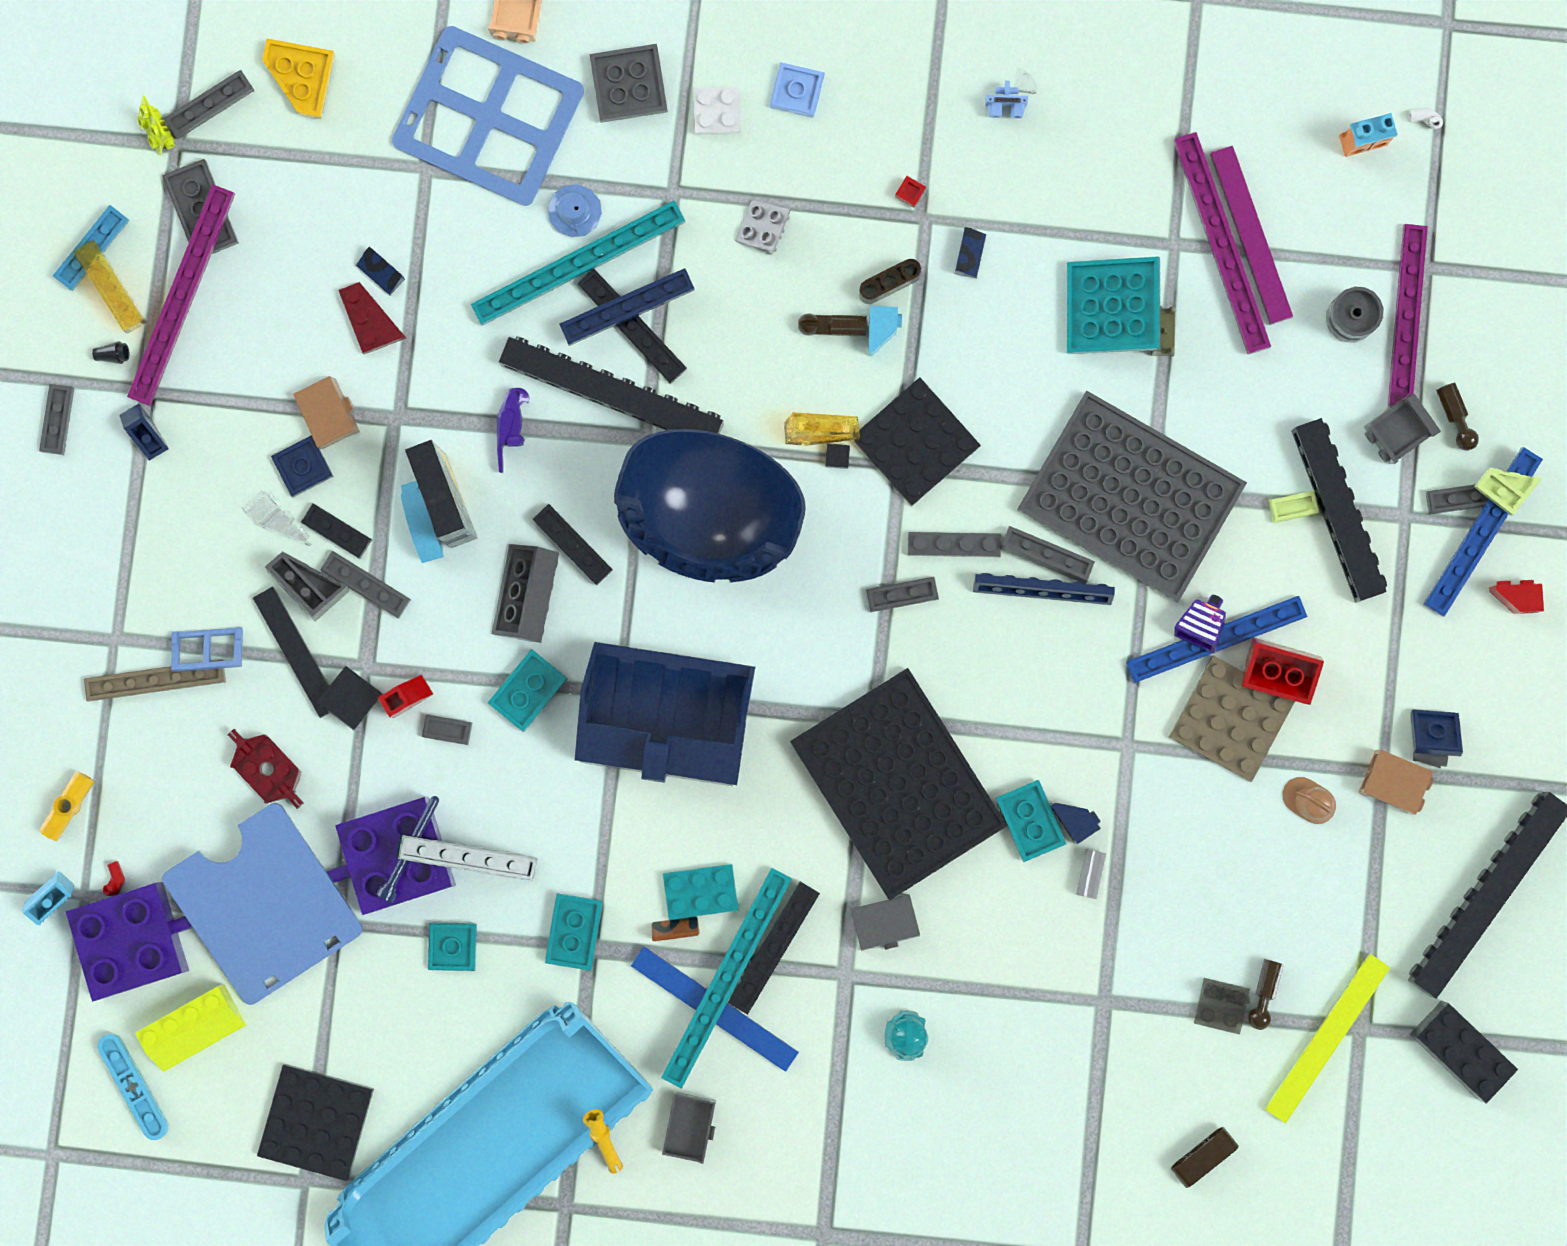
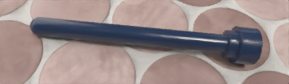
[376,796,439,903]

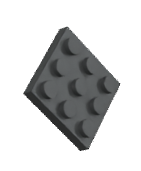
[589,43,668,123]

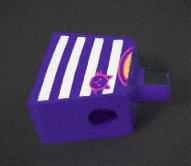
[1174,594,1226,654]

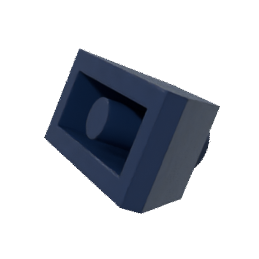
[119,403,169,461]
[1050,803,1101,844]

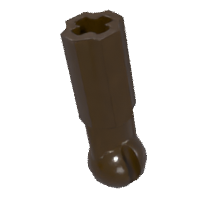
[798,313,867,337]
[1436,382,1479,451]
[1248,959,1284,1030]

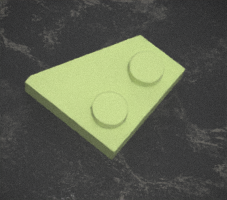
[1474,468,1541,515]

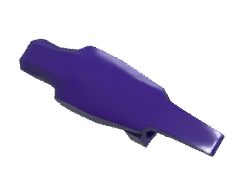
[497,388,530,473]

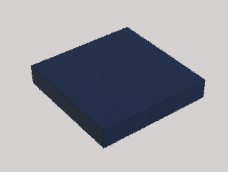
[271,435,334,498]
[1410,709,1463,757]

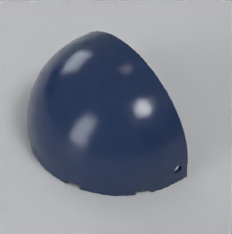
[614,429,806,583]

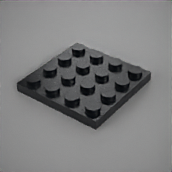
[851,377,981,507]
[257,1064,374,1181]

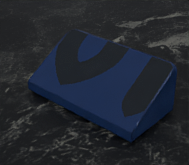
[954,227,986,279]
[356,246,405,296]

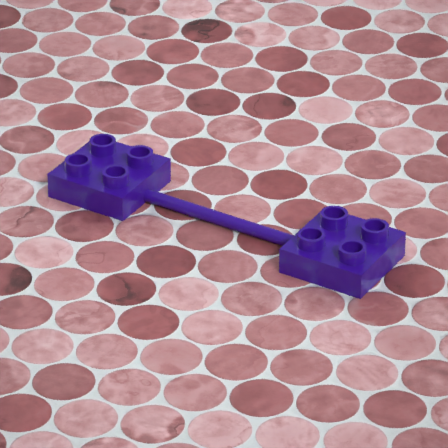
[65,797,456,1002]

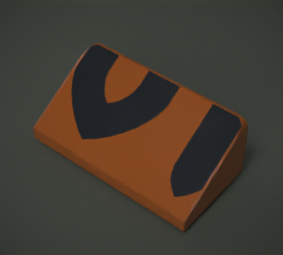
[652,917,700,942]

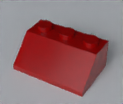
[1242,637,1324,705]

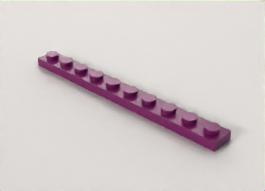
[1173,132,1271,355]
[127,184,236,406]

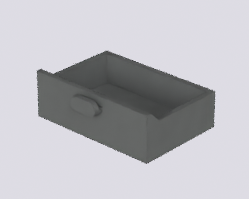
[851,894,920,951]
[662,1092,716,1164]

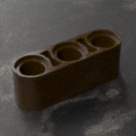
[859,259,921,304]
[1171,1127,1239,1188]

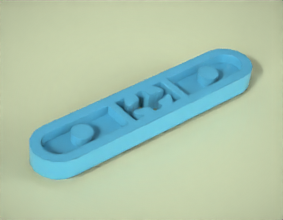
[97,1033,168,1140]

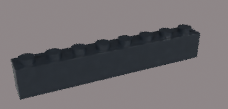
[1291,418,1387,603]

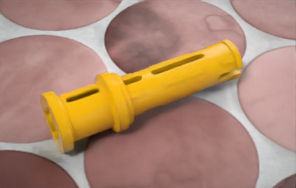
[583,1109,623,1174]

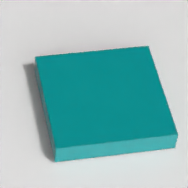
[428,923,477,971]

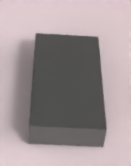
[422,714,473,745]

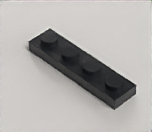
[532,504,613,586]

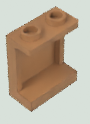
[1358,750,1433,815]

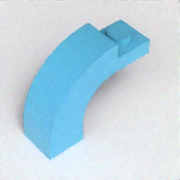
[401,481,444,563]

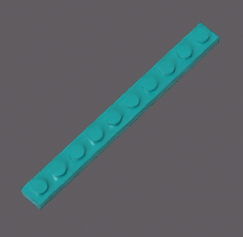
[471,200,685,326]
[661,868,792,1089]

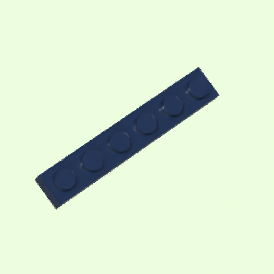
[559,268,695,346]
[973,573,1115,605]

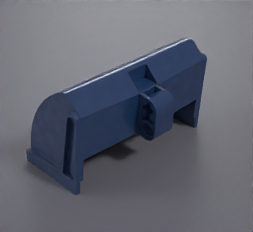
[574,642,756,787]

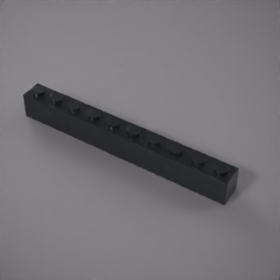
[499,336,724,434]
[1408,792,1567,999]

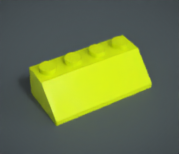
[135,984,246,1072]

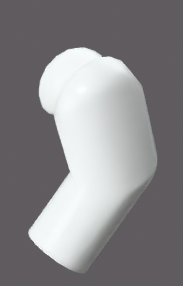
[1409,108,1443,129]

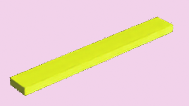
[1265,954,1390,1124]

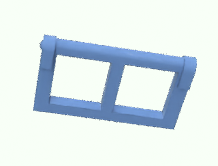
[171,627,243,672]

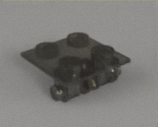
[1194,978,1251,1035]

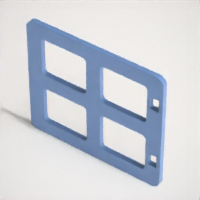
[392,26,584,206]

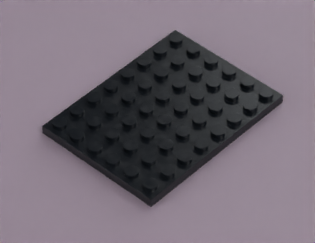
[790,668,1008,901]

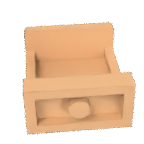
[488,0,542,44]

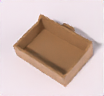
[293,376,360,449]

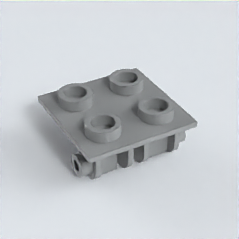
[735,199,791,255]

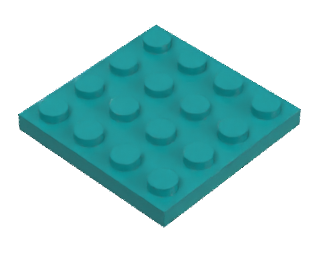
[1067,256,1160,354]

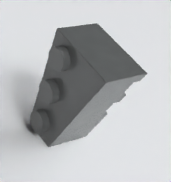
[265,551,349,622]

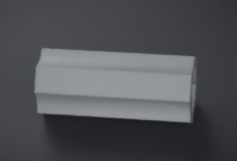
[1076,849,1106,899]

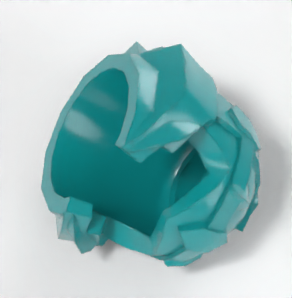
[884,1010,929,1061]

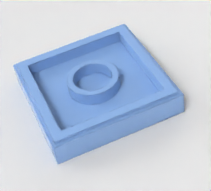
[770,62,825,118]

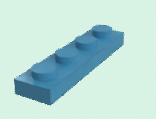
[53,205,130,291]

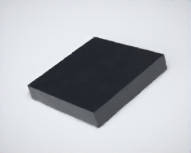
[317,666,383,731]

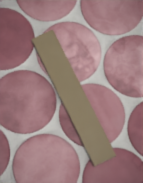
[84,659,226,702]

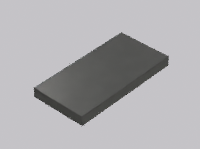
[162,159,239,254]

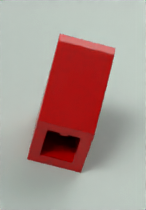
[1489,580,1544,614]
[378,674,434,718]

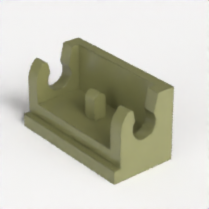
[1151,306,1175,357]

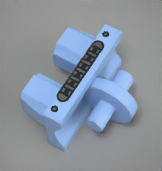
[985,80,1028,119]

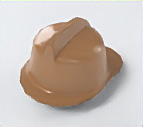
[1282,777,1336,824]

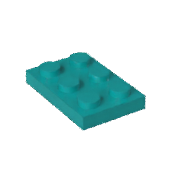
[488,649,568,732]
[996,779,1066,862]
[663,864,739,920]
[545,893,603,971]

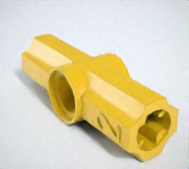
[39,771,95,841]

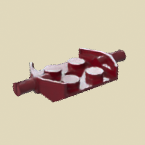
[227,729,304,809]

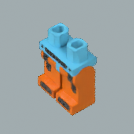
[1339,113,1398,157]

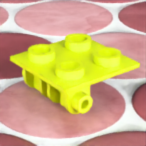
[137,95,175,156]

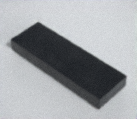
[301,503,372,559]

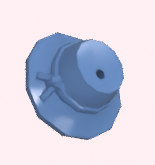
[547,184,602,237]

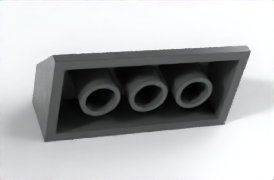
[492,544,559,643]

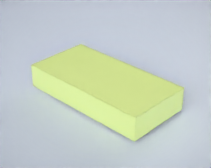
[1268,491,1320,523]

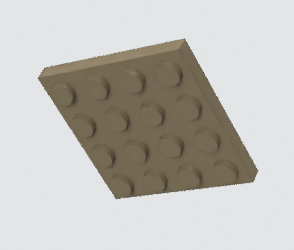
[1169,655,1295,782]

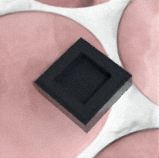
[825,443,850,469]

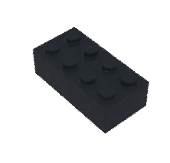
[1409,1001,1519,1104]

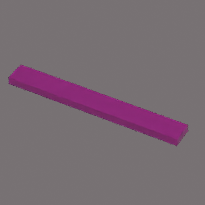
[1210,145,1293,325]
[1387,224,1428,406]

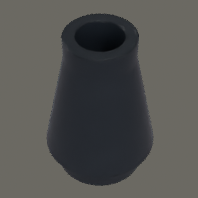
[92,341,130,364]

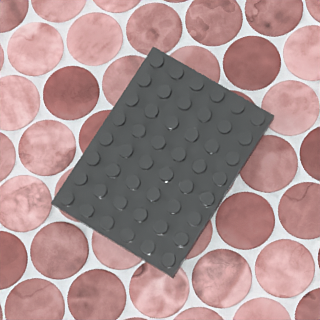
[1017,390,1247,603]

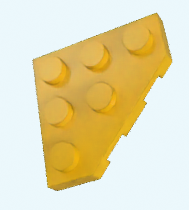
[262,38,335,119]

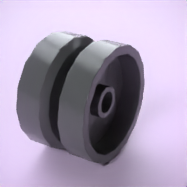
[1326,286,1384,343]

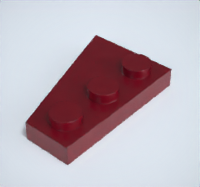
[338,282,406,355]

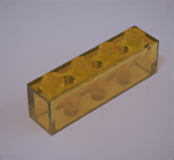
[73,240,147,334]

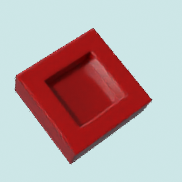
[895,176,926,208]

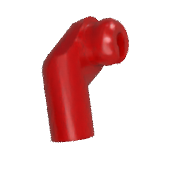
[103,861,125,896]

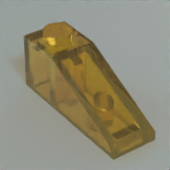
[784,412,860,446]

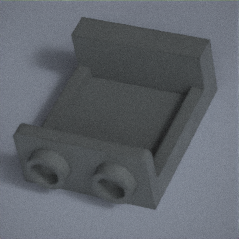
[1364,394,1441,464]

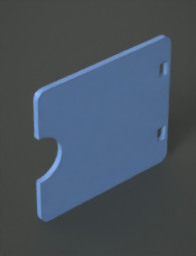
[162,803,363,1005]

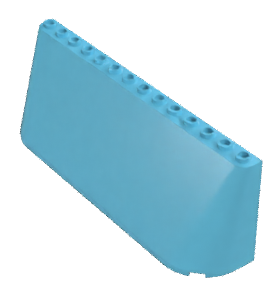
[324,1002,653,1246]

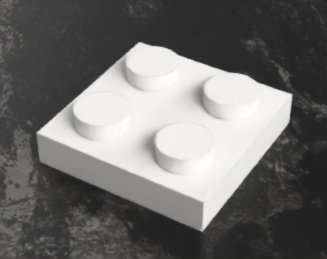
[694,87,741,135]

